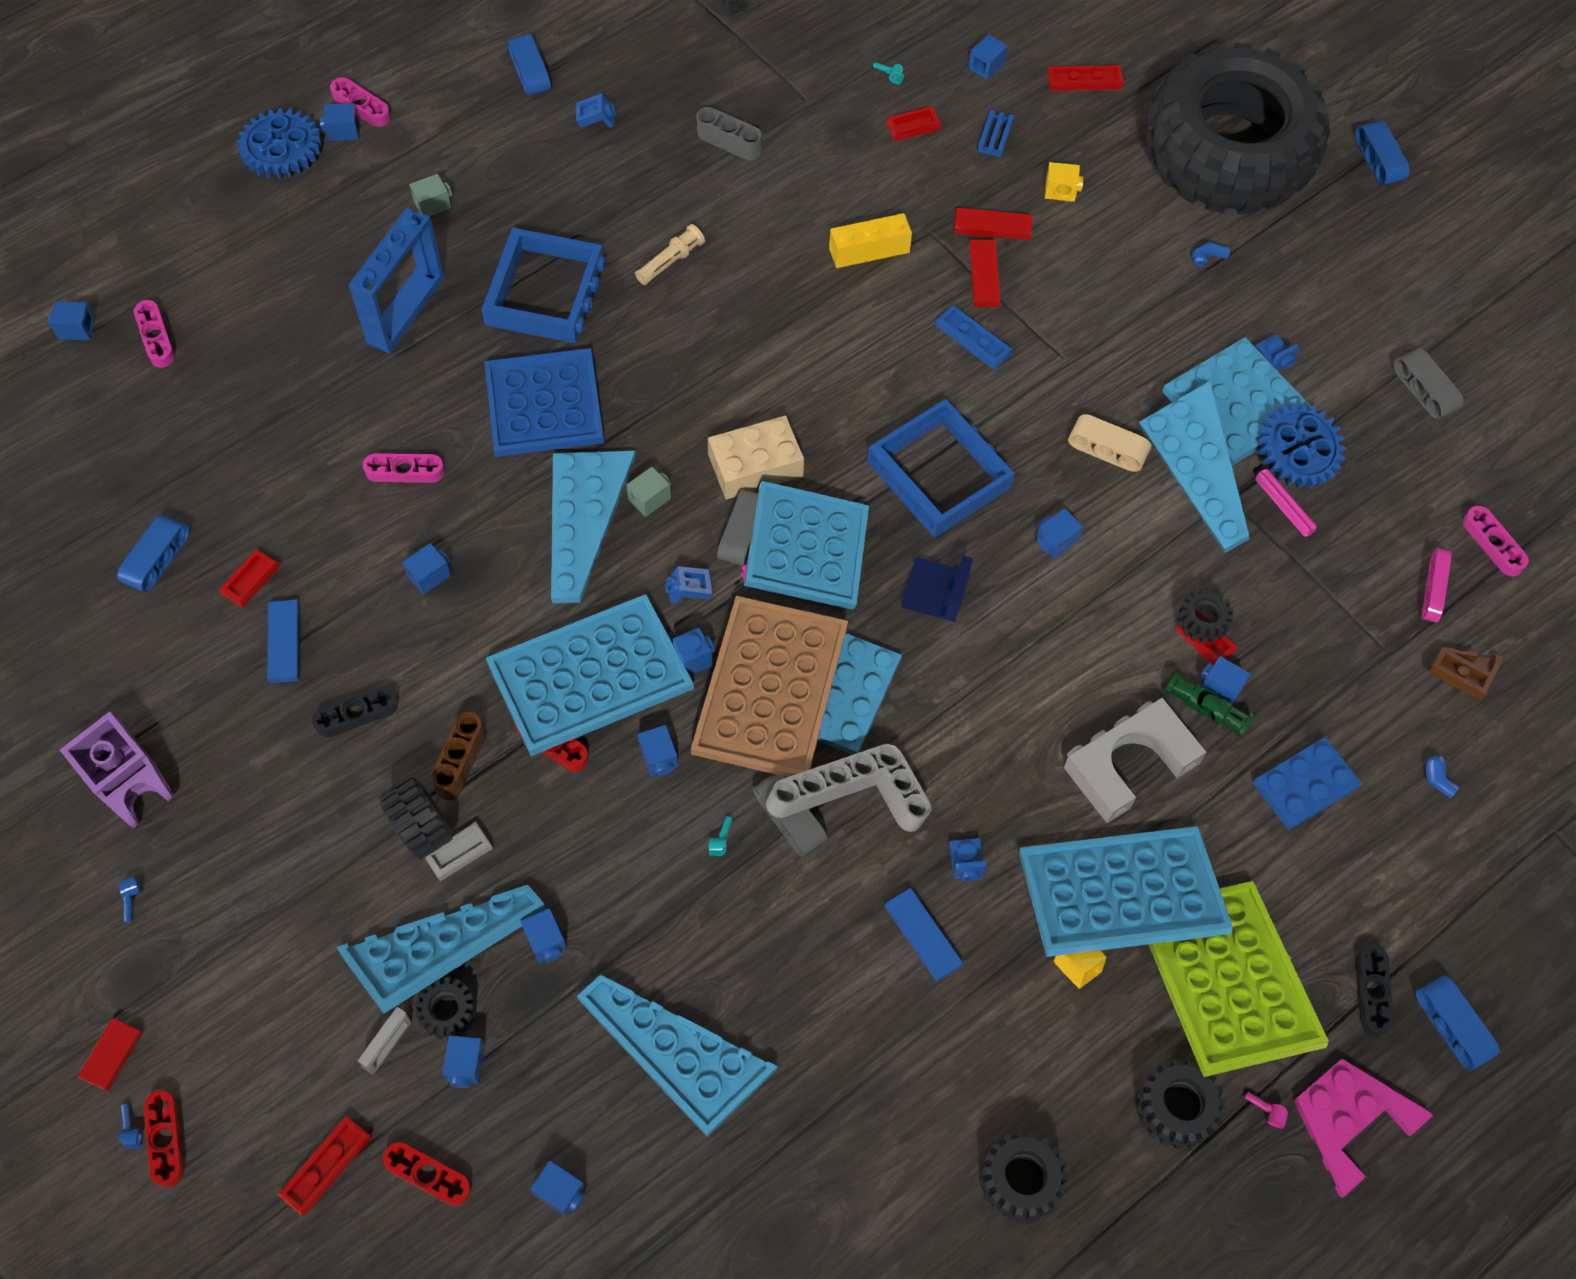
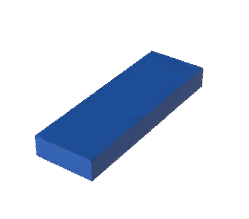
[935,305,1013,370]
[267,600,299,684]
[885,888,963,983]

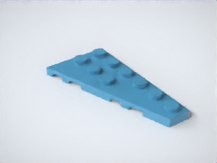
[337,885,546,1014]

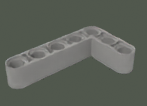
[766,744,931,832]

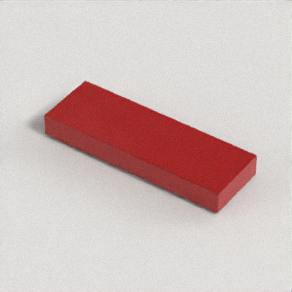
[1047,65,1123,91]
[954,208,1032,240]
[969,240,1001,307]
[278,1115,372,1217]

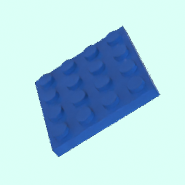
[484,348,604,457]

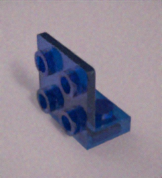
[901,555,973,622]

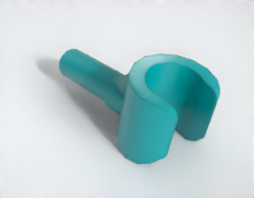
[873,62,904,84]
[709,816,733,856]

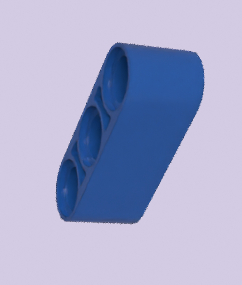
[507,33,551,96]
[1355,121,1409,185]
[117,514,189,593]
[1416,975,1500,1071]

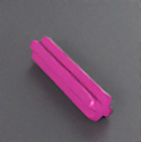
[1255,469,1317,537]

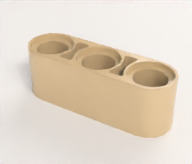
[1068,415,1151,472]

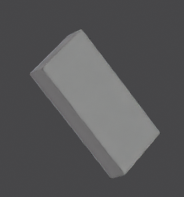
[425,822,493,881]
[358,1007,411,1075]

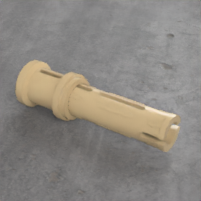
[635,224,705,285]

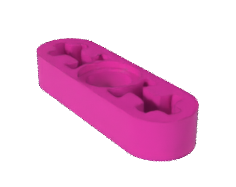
[330,77,390,127]
[134,300,175,368]
[363,453,445,483]
[1463,506,1529,576]
[1422,547,1452,623]

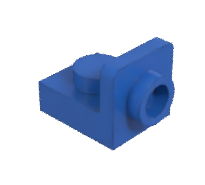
[576,93,616,128]
[1255,334,1300,371]
[665,566,713,604]
[949,838,987,882]

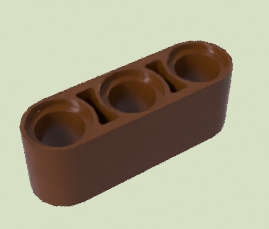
[431,712,485,800]

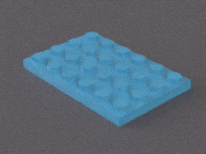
[486,594,694,756]
[1019,826,1233,957]

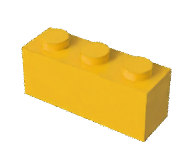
[829,213,912,268]

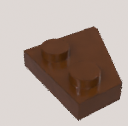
[1428,647,1504,701]

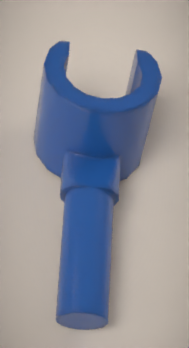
[119,877,141,923]
[118,1104,143,1149]

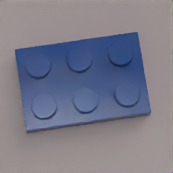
[1252,737,1362,831]

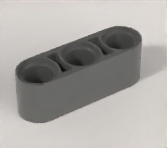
[696,107,762,160]
[1393,348,1464,419]
[717,489,758,566]
[753,774,827,857]

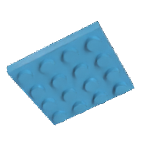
[1162,337,1312,466]
[744,481,869,610]
[818,634,902,755]

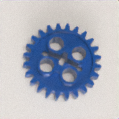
[237,108,322,179]
[1257,402,1346,489]

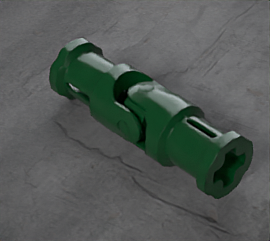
[1164,671,1255,738]

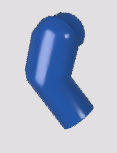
[1192,242,1230,267]
[1426,755,1459,799]

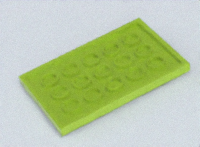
[1148,881,1329,1077]

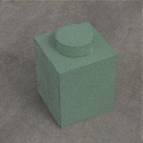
[409,174,452,217]
[626,467,671,517]

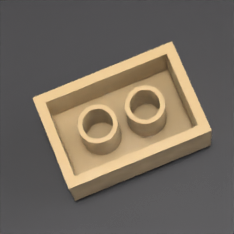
[708,416,804,499]

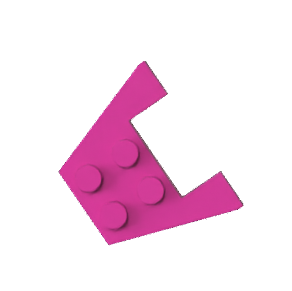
[1294,1059,1433,1198]

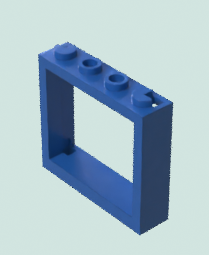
[349,208,445,354]
[481,228,607,343]
[867,399,1015,538]

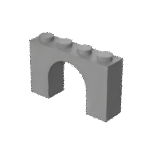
[1064,698,1206,823]

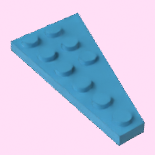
[1139,381,1249,553]
[551,451,636,603]
[577,975,778,1137]

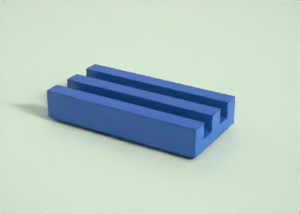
[977,110,1014,157]

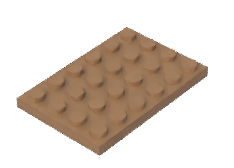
[691,596,848,777]

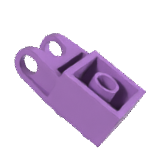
[60,712,174,828]

